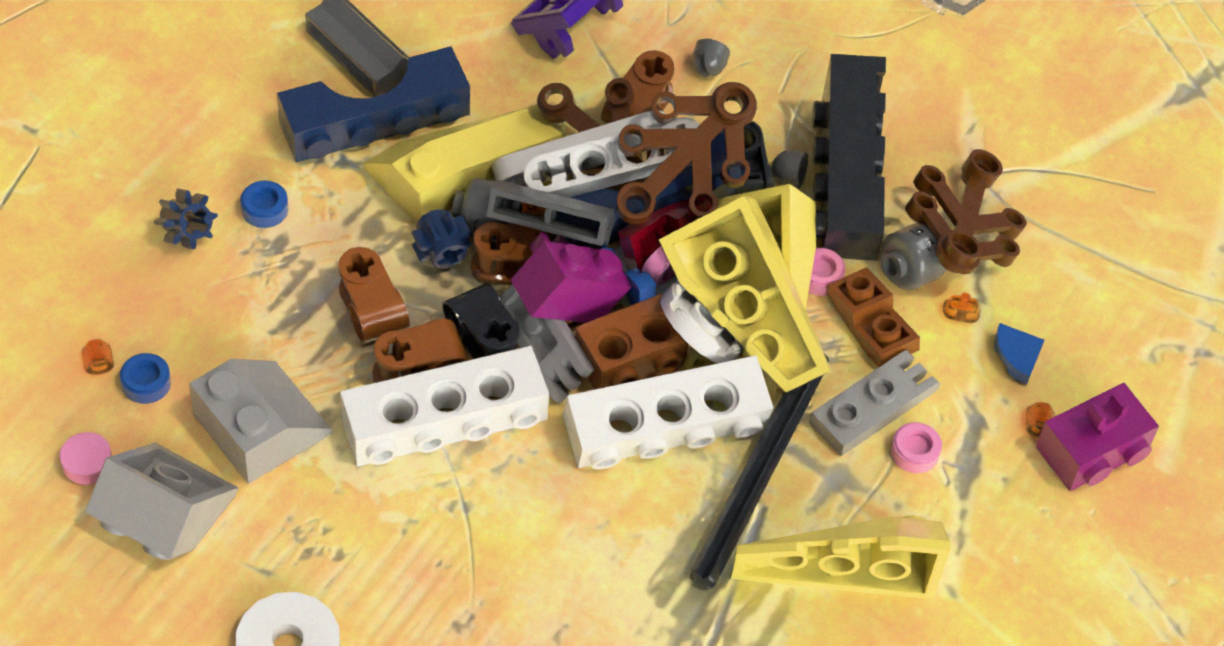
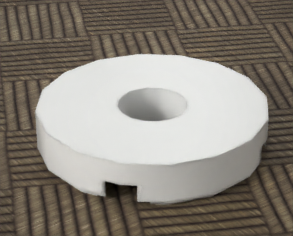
[660,282,743,363]
[236,592,340,646]

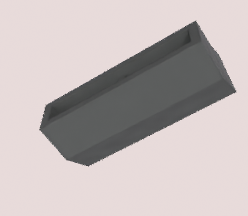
[305,0,409,97]
[486,180,616,246]

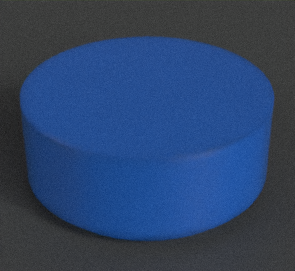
[240,180,289,228]
[120,353,171,404]

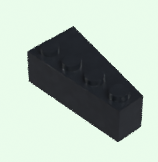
[812,54,886,261]

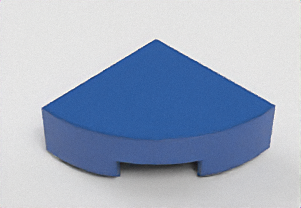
[624,268,656,305]
[994,323,1044,385]

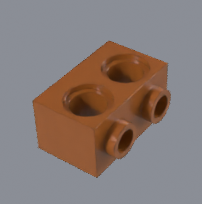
[575,294,688,390]

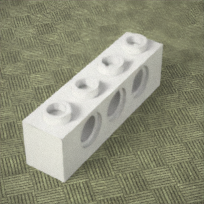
[340,345,549,467]
[563,355,774,469]

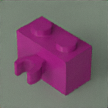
[510,232,632,323]
[1036,382,1159,491]

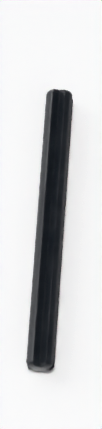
[690,353,829,589]

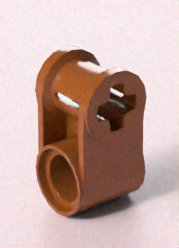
[601,50,675,123]
[471,222,558,285]
[338,247,410,344]
[372,318,469,383]

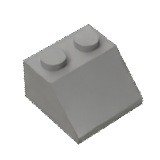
[189,359,332,484]
[85,442,238,560]

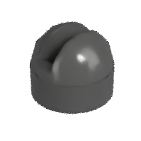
[692,39,730,77]
[771,150,808,189]

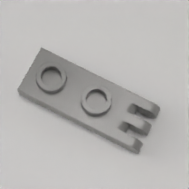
[500,284,594,403]
[809,350,940,456]

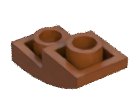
[827,267,920,367]

